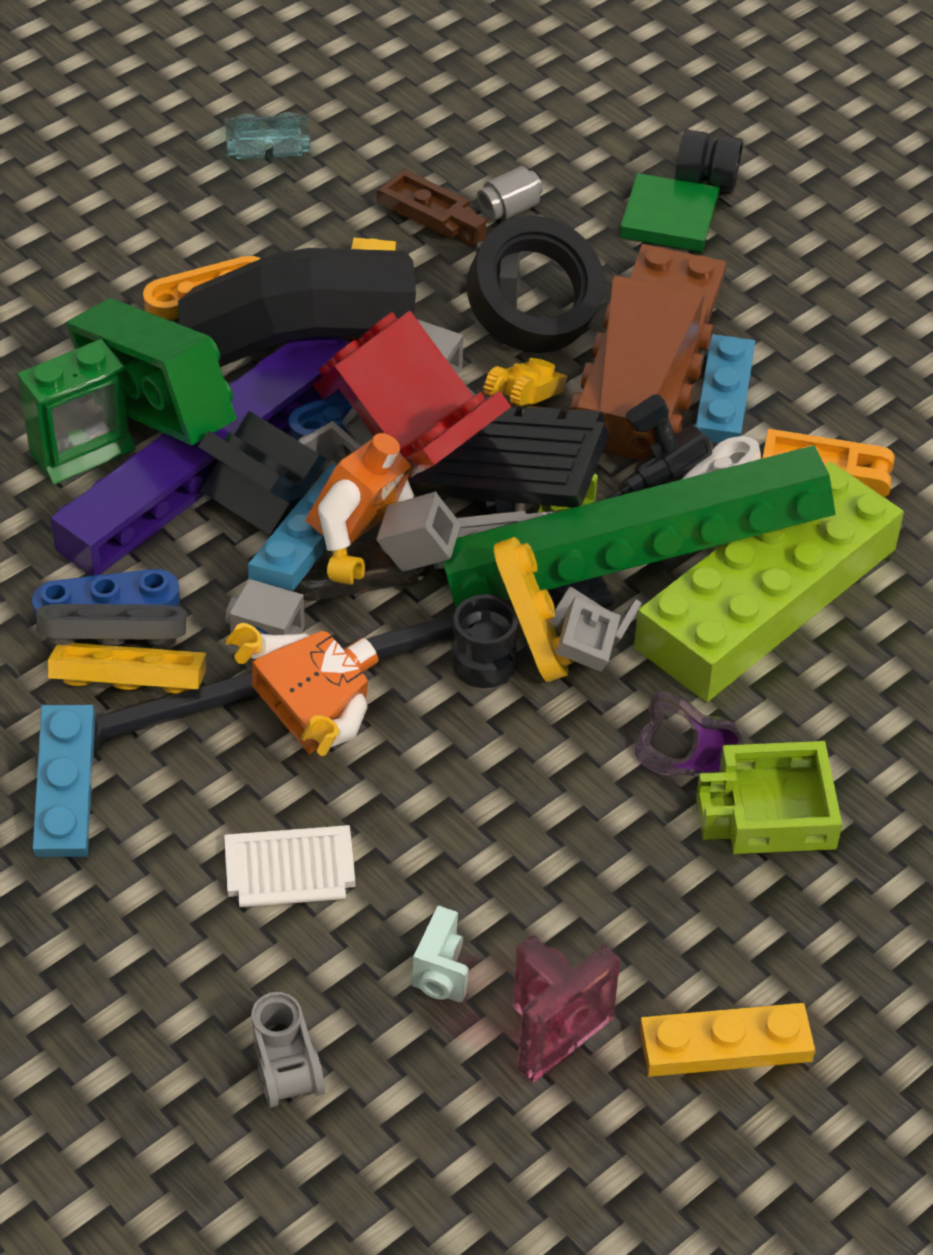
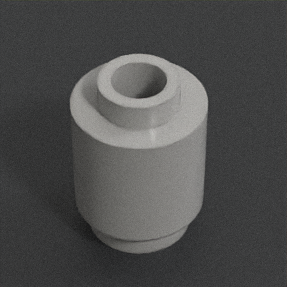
[477,166,542,221]

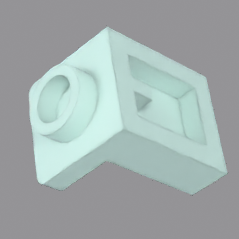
[412,905,469,1003]

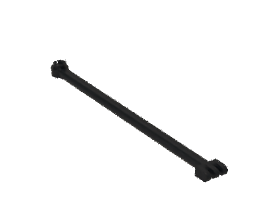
[94,576,615,753]

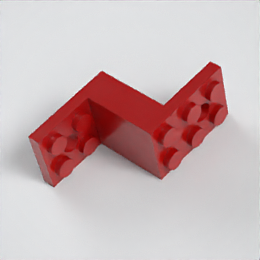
[313,311,511,479]

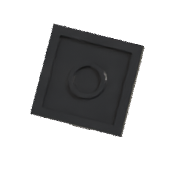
[198,411,327,536]

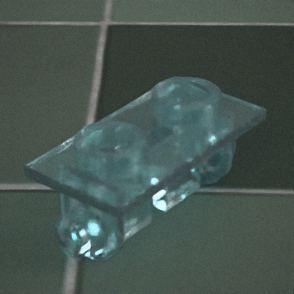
[225,112,310,159]

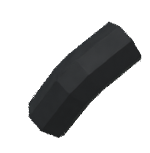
[178,248,416,367]

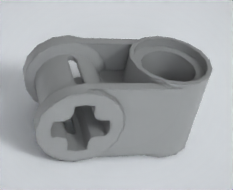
[251,992,325,1108]

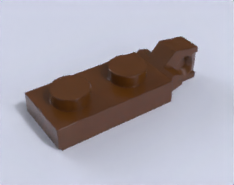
[377,169,487,247]

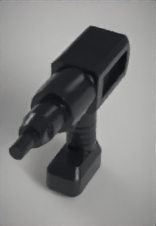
[608,394,713,499]

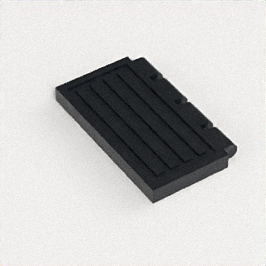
[408,405,609,508]

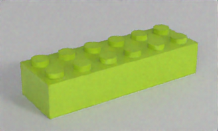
[634,461,904,703]

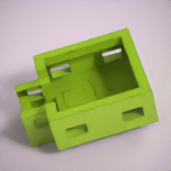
[696,741,842,854]

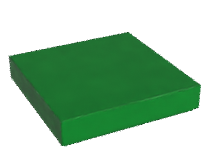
[620,173,719,252]

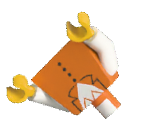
[305,433,414,585]
[225,623,378,756]

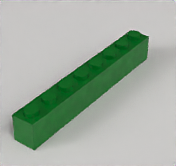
[443,445,836,608]

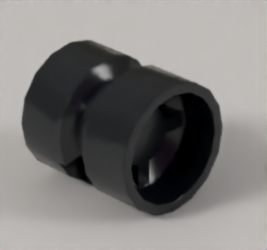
[675,129,743,193]
[452,594,518,688]

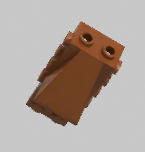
[570,244,727,461]

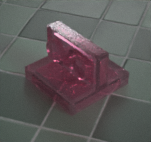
[513,934,620,1083]

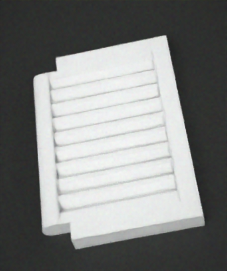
[224,825,355,907]

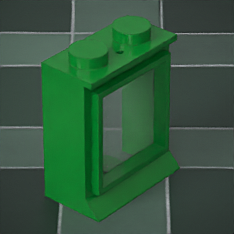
[17,339,136,485]

